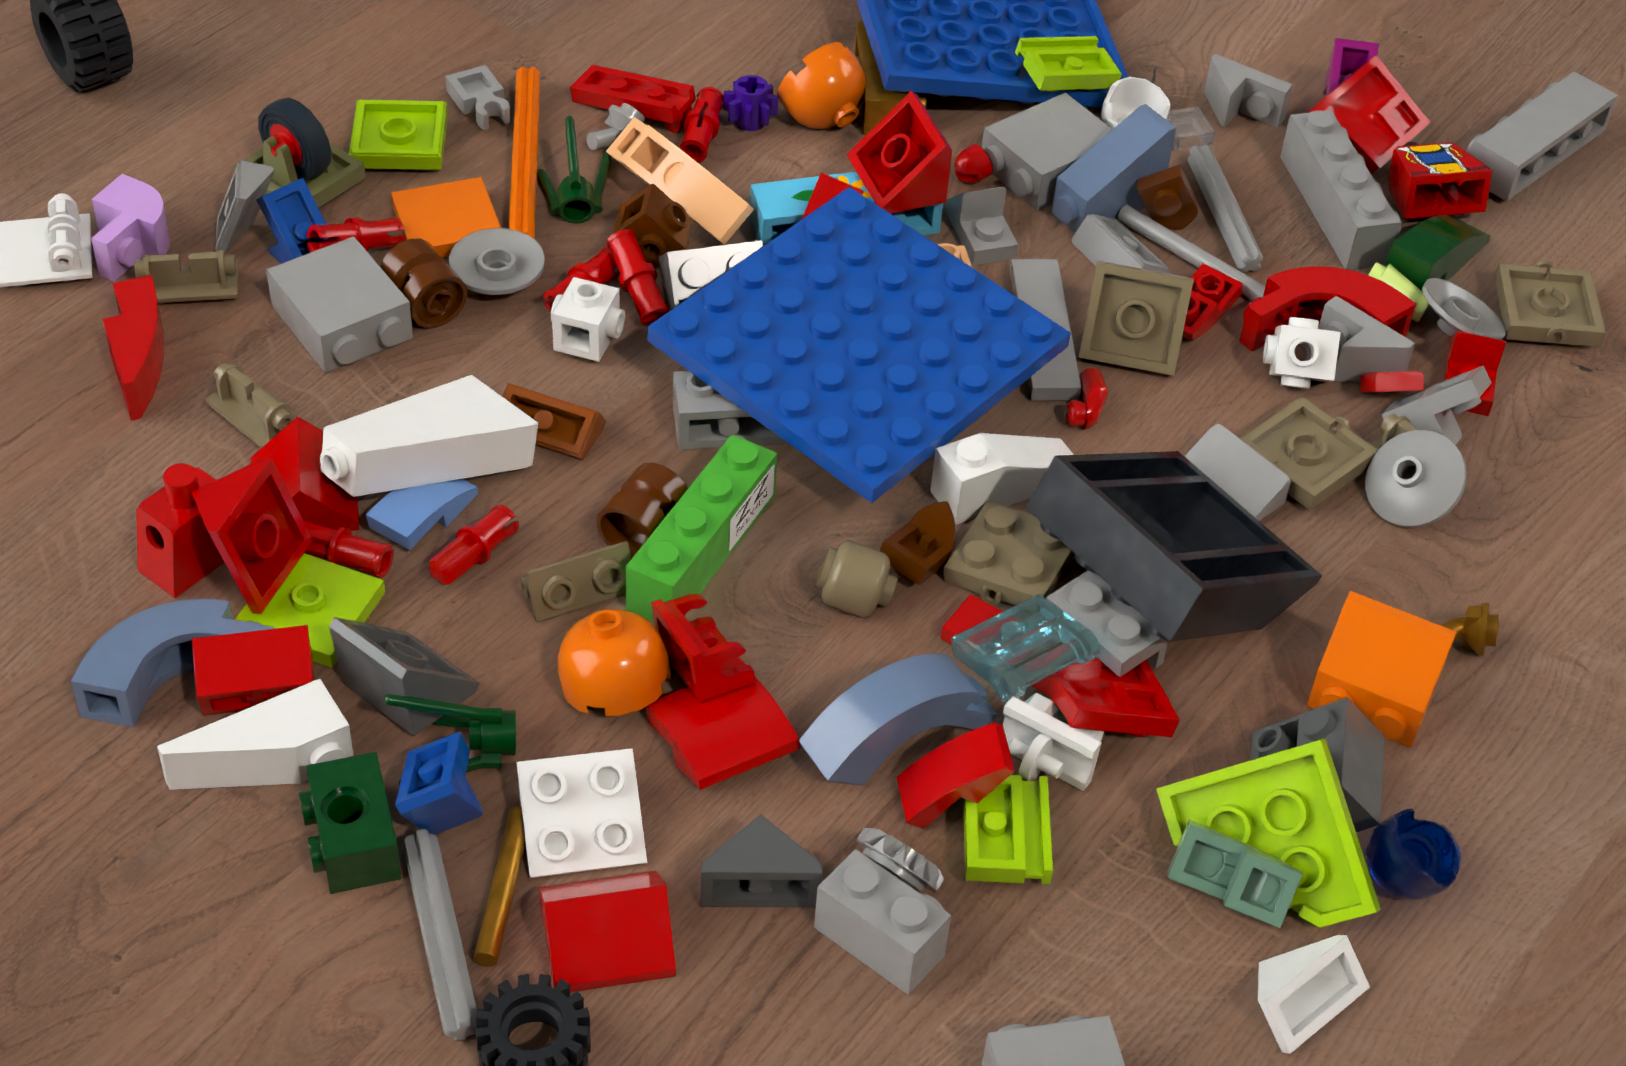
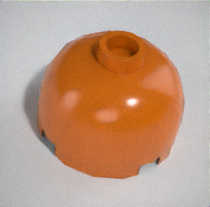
[777,42,867,129]
[557,609,671,716]

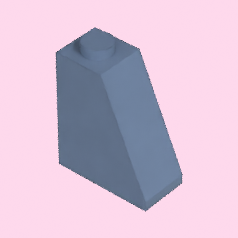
[1052,104,1176,233]

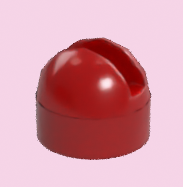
[954,144,993,184]

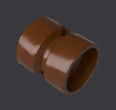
[380,238,467,328]
[596,463,688,559]

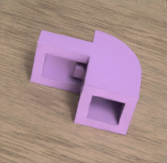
[91,174,170,281]

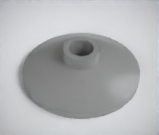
[449,228,545,295]
[1422,278,1506,340]
[1365,430,1467,528]

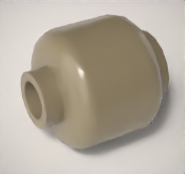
[814,540,898,618]

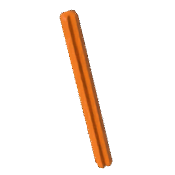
[509,66,540,239]

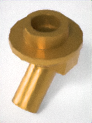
[1441,602,1500,656]

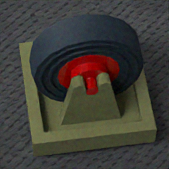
[232,97,366,208]

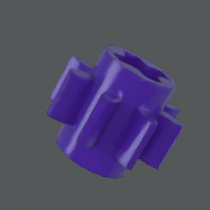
[723,75,779,131]

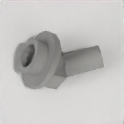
[586,103,645,150]

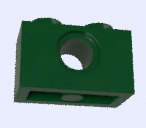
[298,752,402,894]

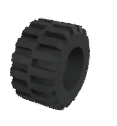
[30,0,133,92]

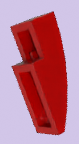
[103,275,164,421]

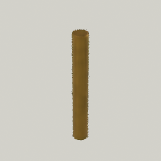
[473,806,526,967]

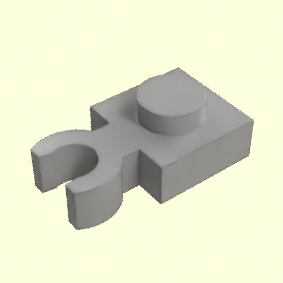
[445,65,510,130]

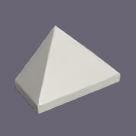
[1258,935,1370,1054]

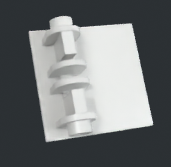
[0,193,93,287]
[516,748,647,878]

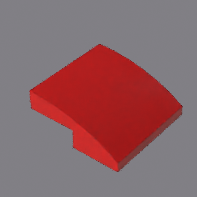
[645,677,801,790]

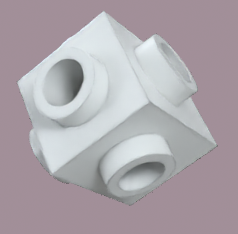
[551,277,625,362]
[1263,317,1341,389]

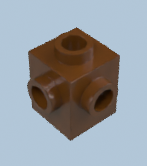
[613,183,692,268]

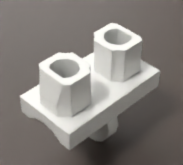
[1003,693,1104,791]

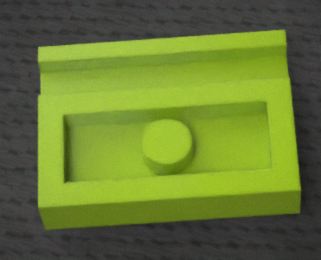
[1015,36,1122,92]
[963,775,1053,885]

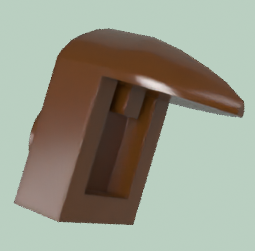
[1137,164,1198,230]
[880,501,956,585]

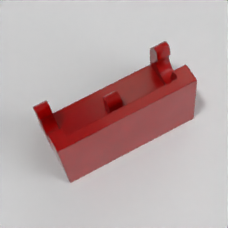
[651,594,756,702]
[192,625,315,716]

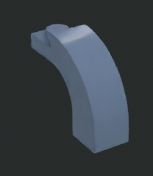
[71,599,276,727]
[799,653,998,785]

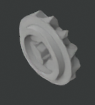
[856,828,944,893]

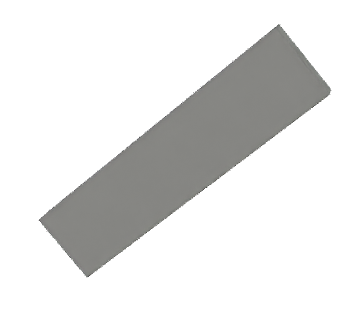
[1010,259,1081,401]

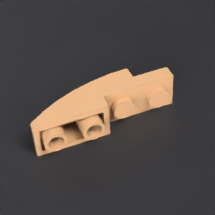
[606,117,754,245]

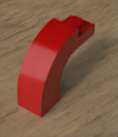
[1239,266,1416,352]

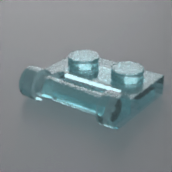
[951,594,1101,703]

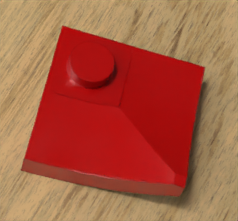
[1306,55,1431,174]
[1029,654,1180,738]

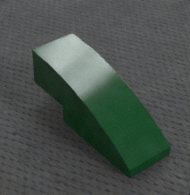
[1385,214,1490,292]

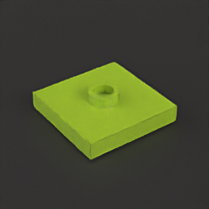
[349,100,448,170]
[235,553,385,668]

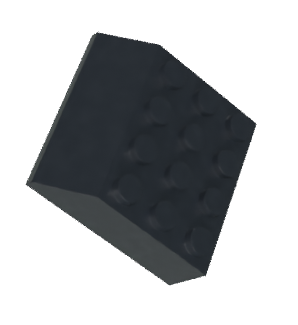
[1025,451,1322,642]

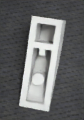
[930,433,1074,525]
[157,679,354,790]

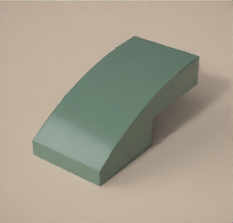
[1167,819,1303,928]

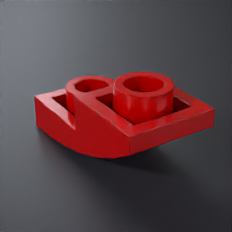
[1182,263,1243,341]
[897,722,1015,829]

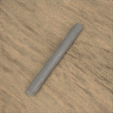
[1117,205,1265,301]

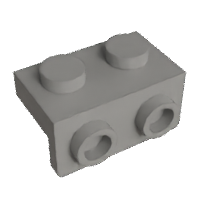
[1045,570,1168,677]

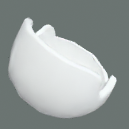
[1101,77,1170,129]

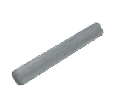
[1188,144,1263,273]
[402,829,478,1041]

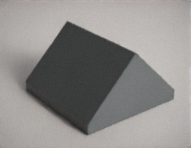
[329,617,480,736]

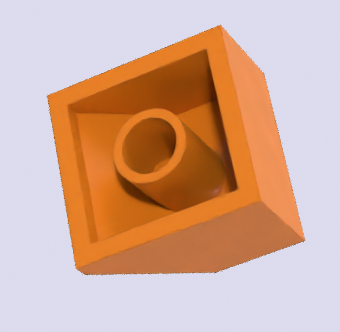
[1307,591,1457,747]

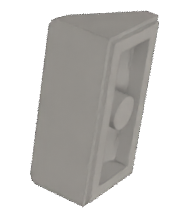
[215,160,275,255]
[1072,214,1171,274]
[1185,423,1291,521]

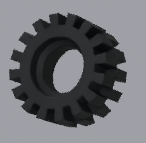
[475,974,591,1066]

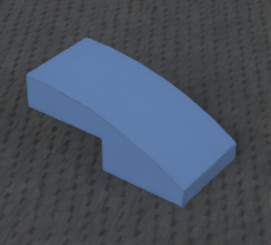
[366,479,479,550]

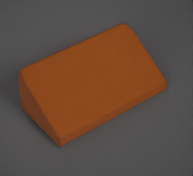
[502,383,606,460]

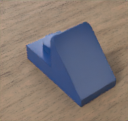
[256,178,327,264]
[395,731,483,835]

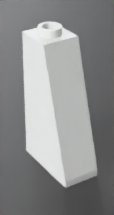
[320,375,538,497]

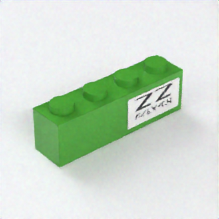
[626,434,777,622]

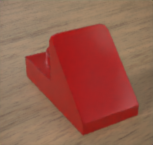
[1443,331,1506,416]

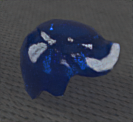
[1366,809,1461,901]

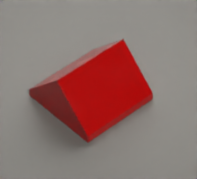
[846,91,952,214]
[251,417,360,531]
[191,458,313,614]
[538,871,676,992]

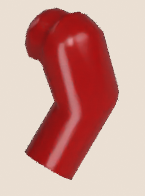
[1066,368,1108,430]

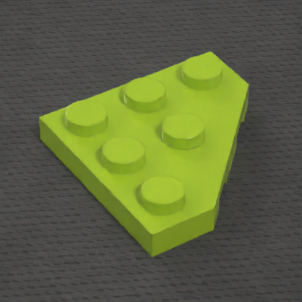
[1156,738,1381,928]

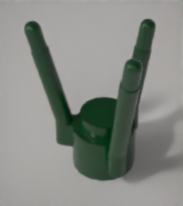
[537,116,612,224]
[384,694,516,786]

